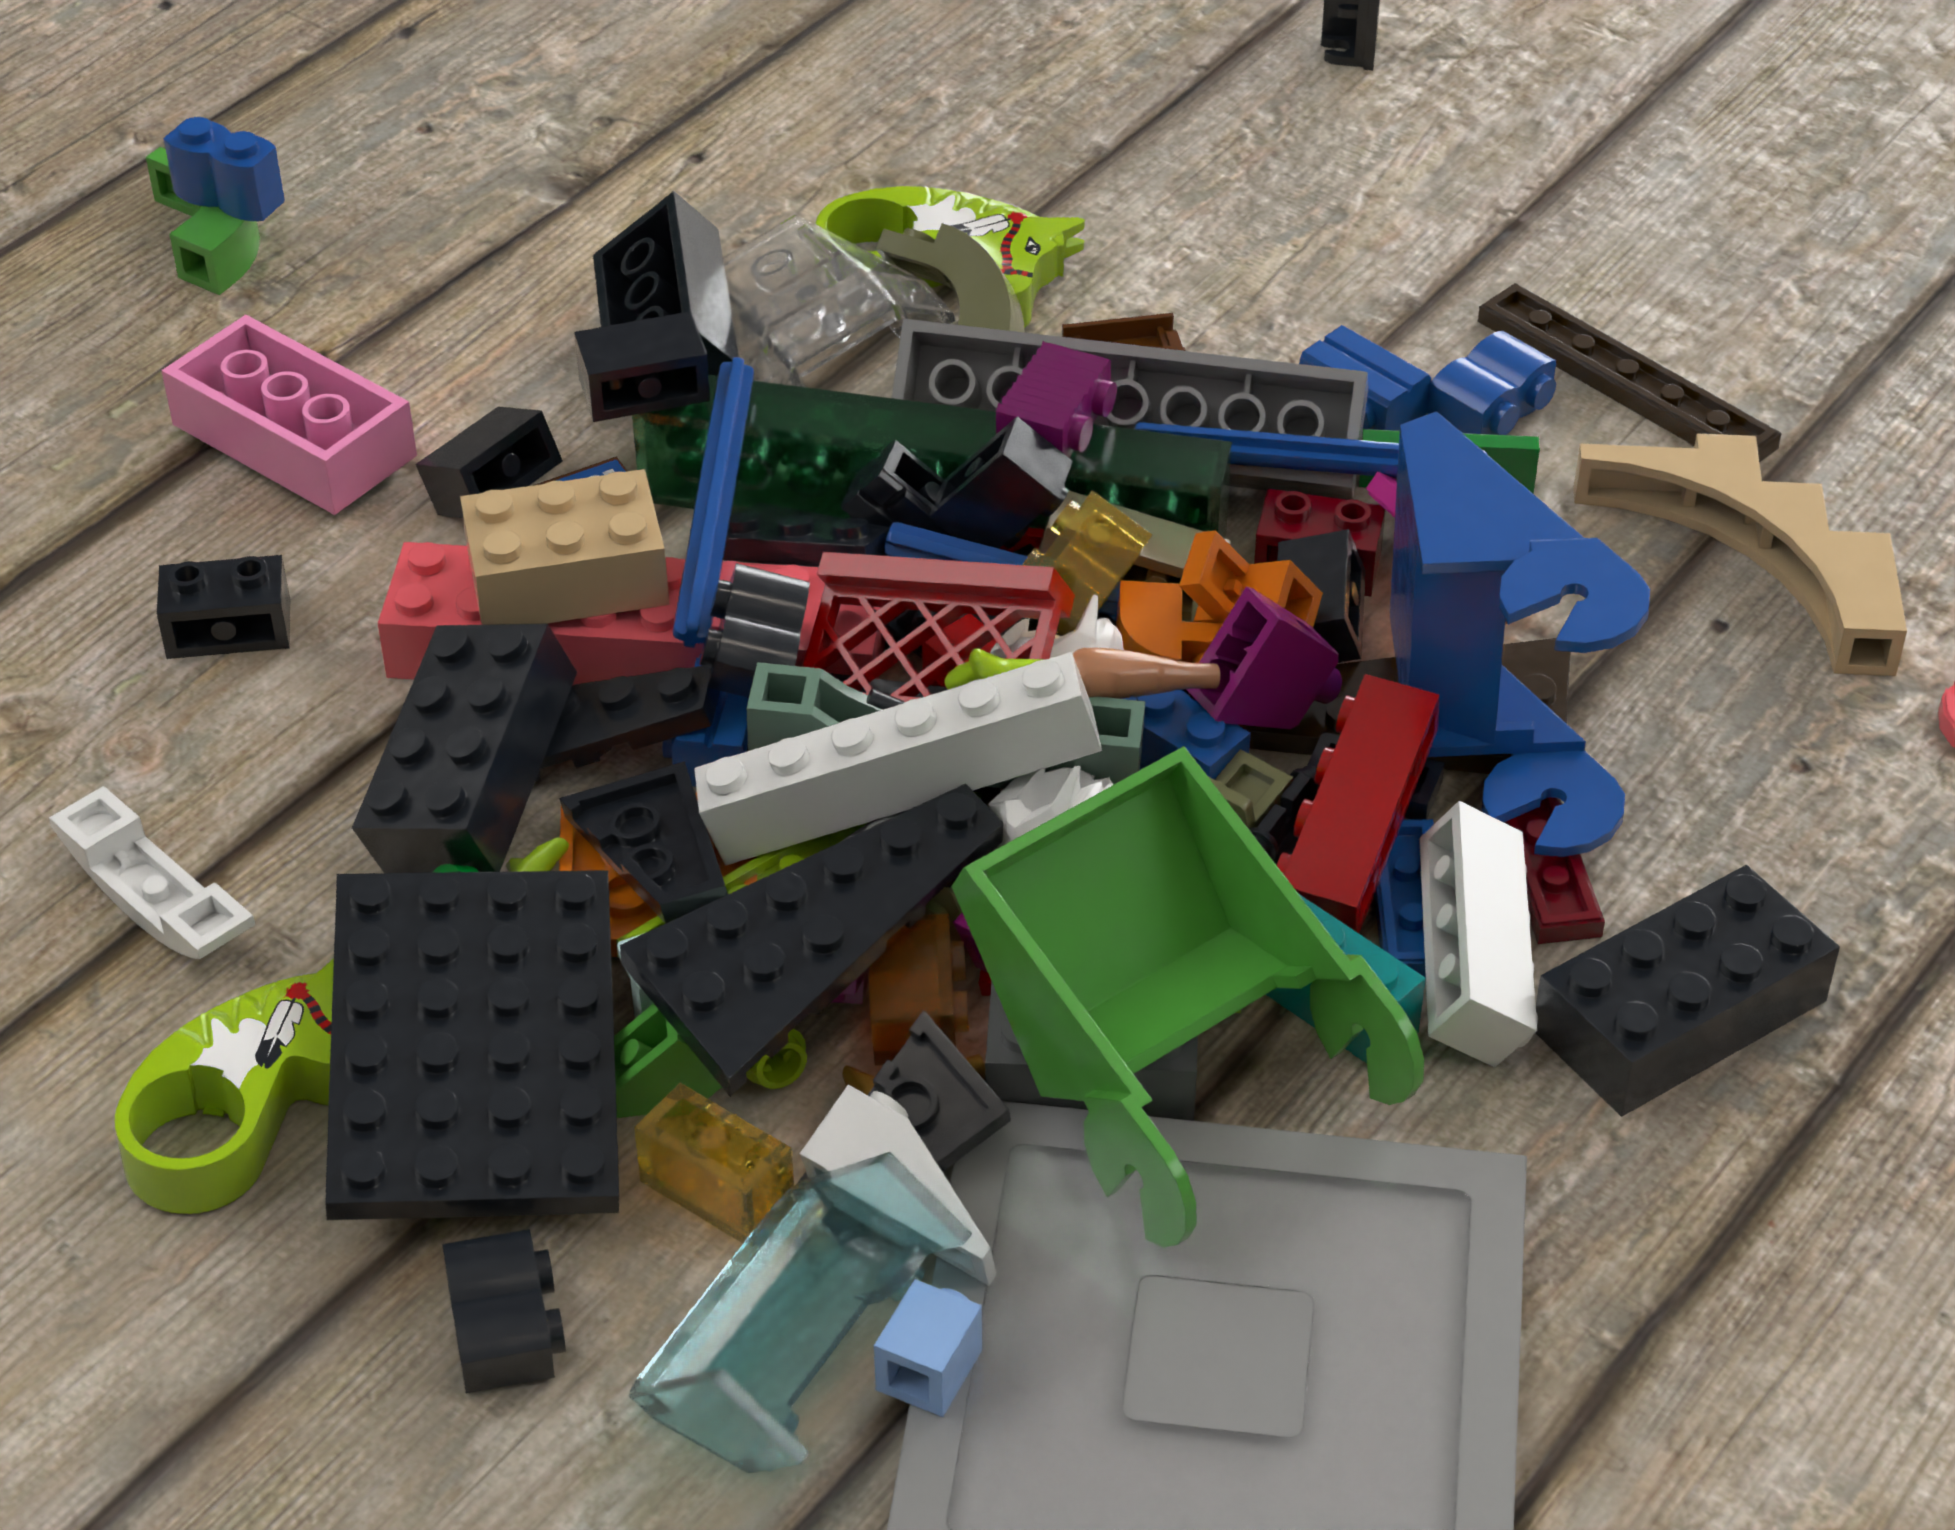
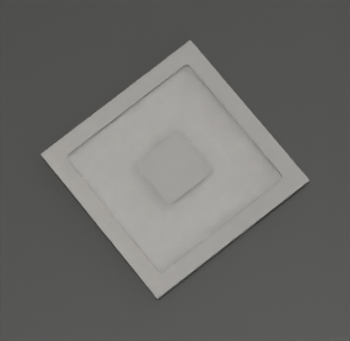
[887,1101,1527,1530]

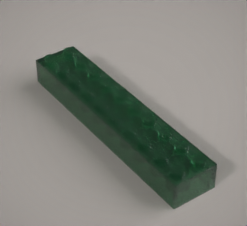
[632,375,1232,538]

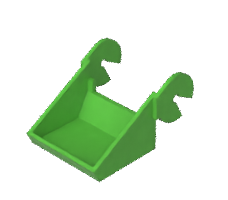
[952,746,1424,1247]

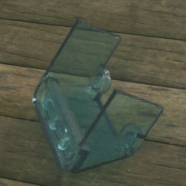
[629,1151,972,1473]

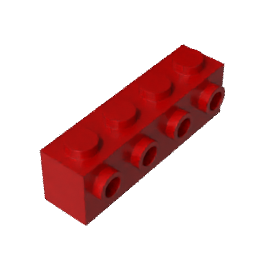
[1277,674,1440,933]

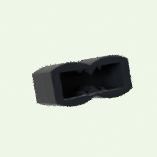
[700,563,810,698]
[442,1229,566,1394]

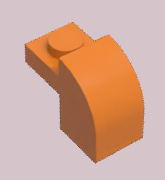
[1179,530,1323,628]
[1116,581,1223,663]

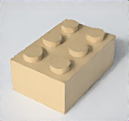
[460,469,669,625]

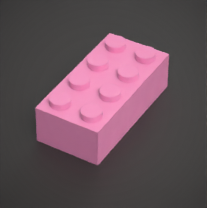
[161,315,417,515]

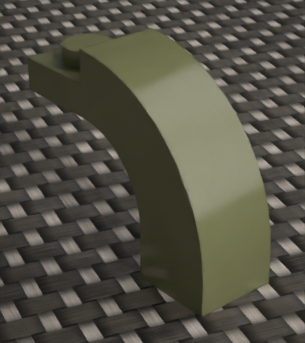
[876,223,1024,332]

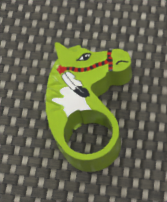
[816,186,1085,328]
[114,958,334,1214]

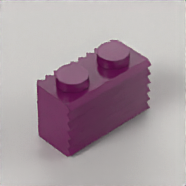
[996,341,1117,458]

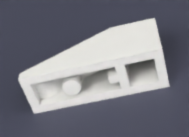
[800,1084,997,1286]

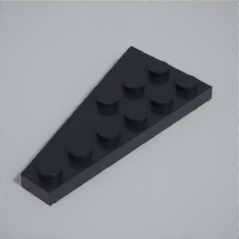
[620,783,1003,1097]

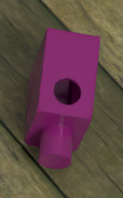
[1186,586,1342,729]

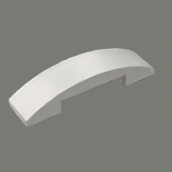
[49,786,255,959]

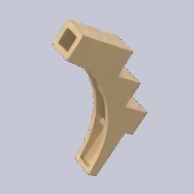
[1573,434,1907,676]

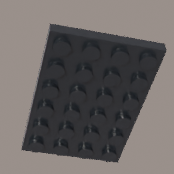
[325,870,620,1221]

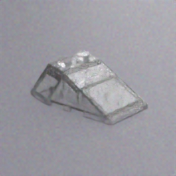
[723,214,955,436]

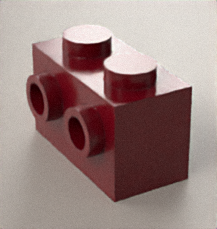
[1254,489,1386,597]

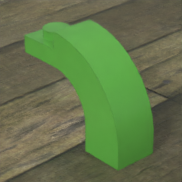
[146,147,260,295]

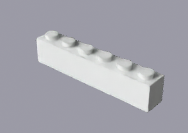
[695,652,1102,866]

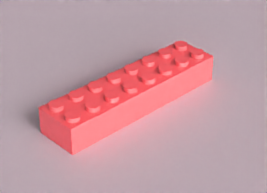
[378,542,886,685]

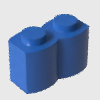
[163,117,285,221]
[1427,331,1556,435]

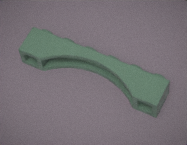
[747,662,1145,789]

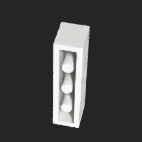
[1419,801,1538,1067]

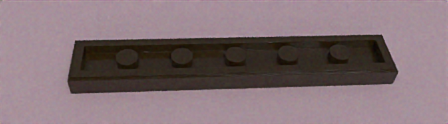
[1478,283,1782,462]

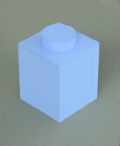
[874,1279,982,1417]

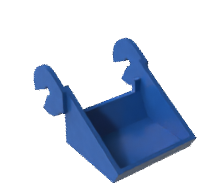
[1390,411,1650,857]

